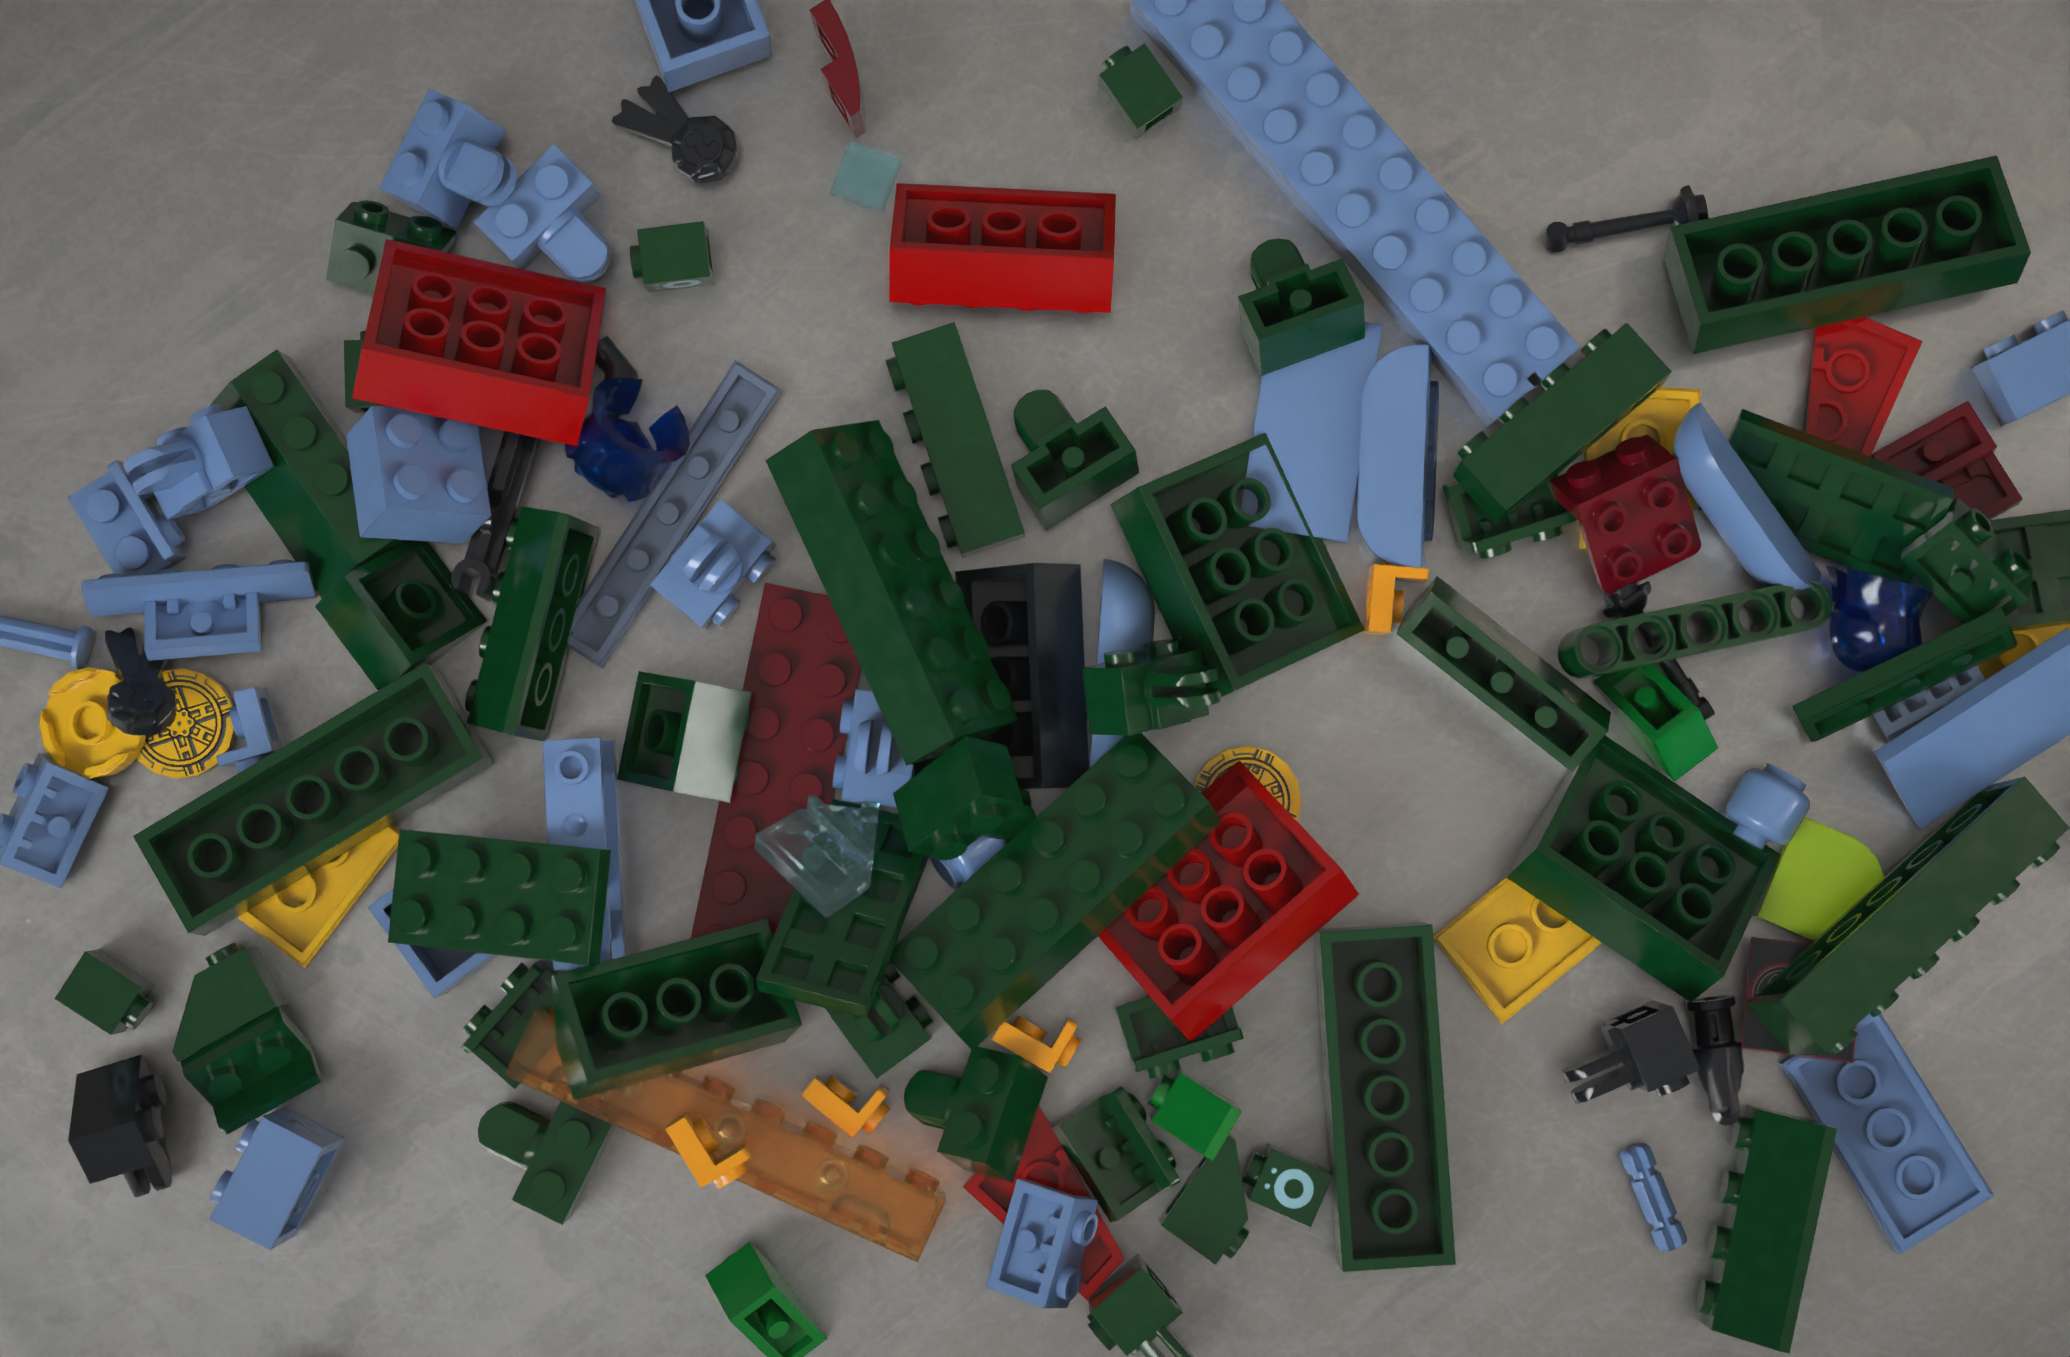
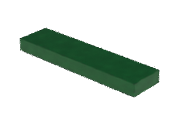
[1792,607,2018,742]

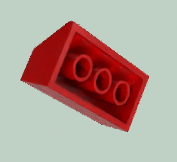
[889,183,1116,314]

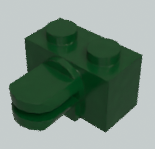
[1238,238,1365,376]
[1011,390,1139,531]
[1082,639,1221,736]
[893,736,1036,860]
[825,960,934,1079]
[904,1046,1048,1183]
[478,1093,620,1225]
[1087,1254,1194,1357]

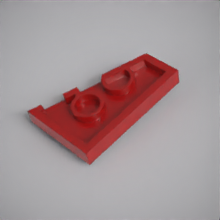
[963,1105,1125,1300]

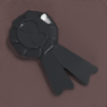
[611,75,739,184]
[105,627,176,735]

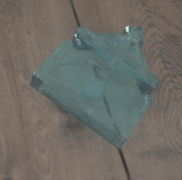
[755,795,880,918]

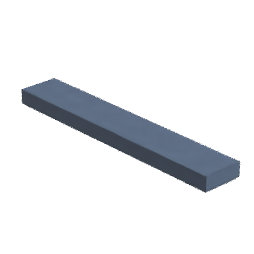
[568,360,783,668]

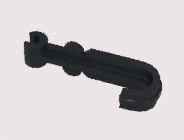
[451,431,539,602]

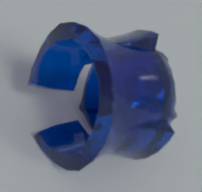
[565,377,690,502]
[1826,566,1933,672]

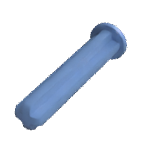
[0,615,93,670]

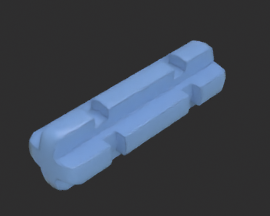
[1620,1143,1687,1252]

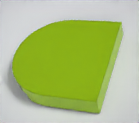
[1753,816,1884,941]

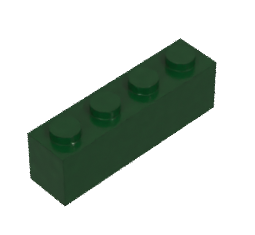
[885,322,1025,558]
[1453,323,1672,525]
[1396,576,1611,772]

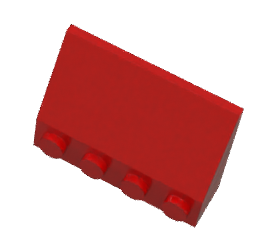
[352,239,606,446]
[1098,760,1359,1042]

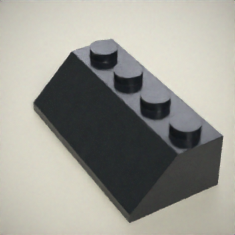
[955,563,1089,790]

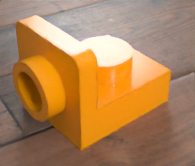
[1363,560,1429,635]
[992,1015,1081,1073]
[801,1075,890,1138]
[665,1112,752,1189]

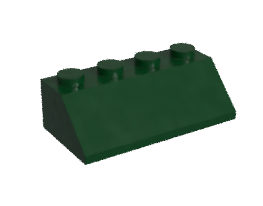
[210,349,408,599]
[465,506,599,741]
[551,919,802,1101]
[1696,1105,1837,1354]

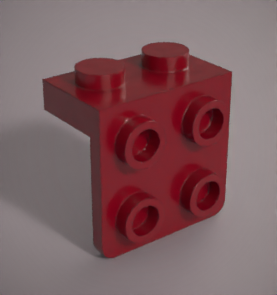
[1549,434,1701,594]

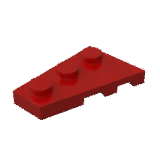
[1805,317,1923,457]

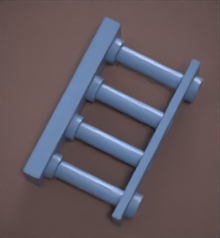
[542,738,627,970]

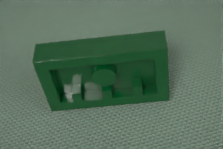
[1900,498,2033,624]
[180,1006,322,1134]

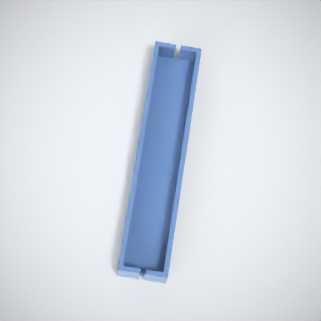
[1129,0,1580,427]

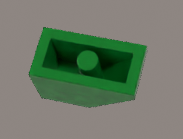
[1593,664,1718,782]
[1147,1070,1242,1161]
[705,1242,827,1357]

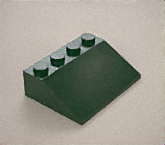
[1110,433,1365,697]
[1506,735,1780,1003]

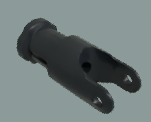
[1684,995,1745,1126]

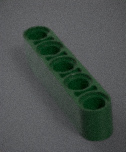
[1558,580,1832,678]

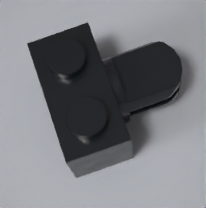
[1561,1000,1701,1103]
[68,1055,172,1198]

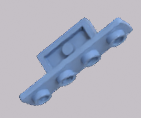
[82,559,315,661]

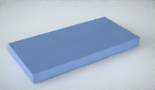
[1241,322,1383,544]
[1874,628,2070,830]
[1779,1014,1994,1254]

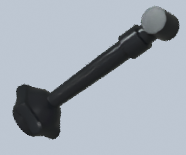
[1546,185,1709,252]
[1603,581,1715,721]

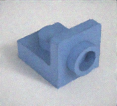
[216,686,282,773]

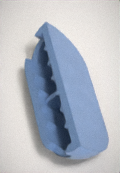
[1357,345,1439,567]
[1673,402,1821,591]
[1089,559,1155,768]

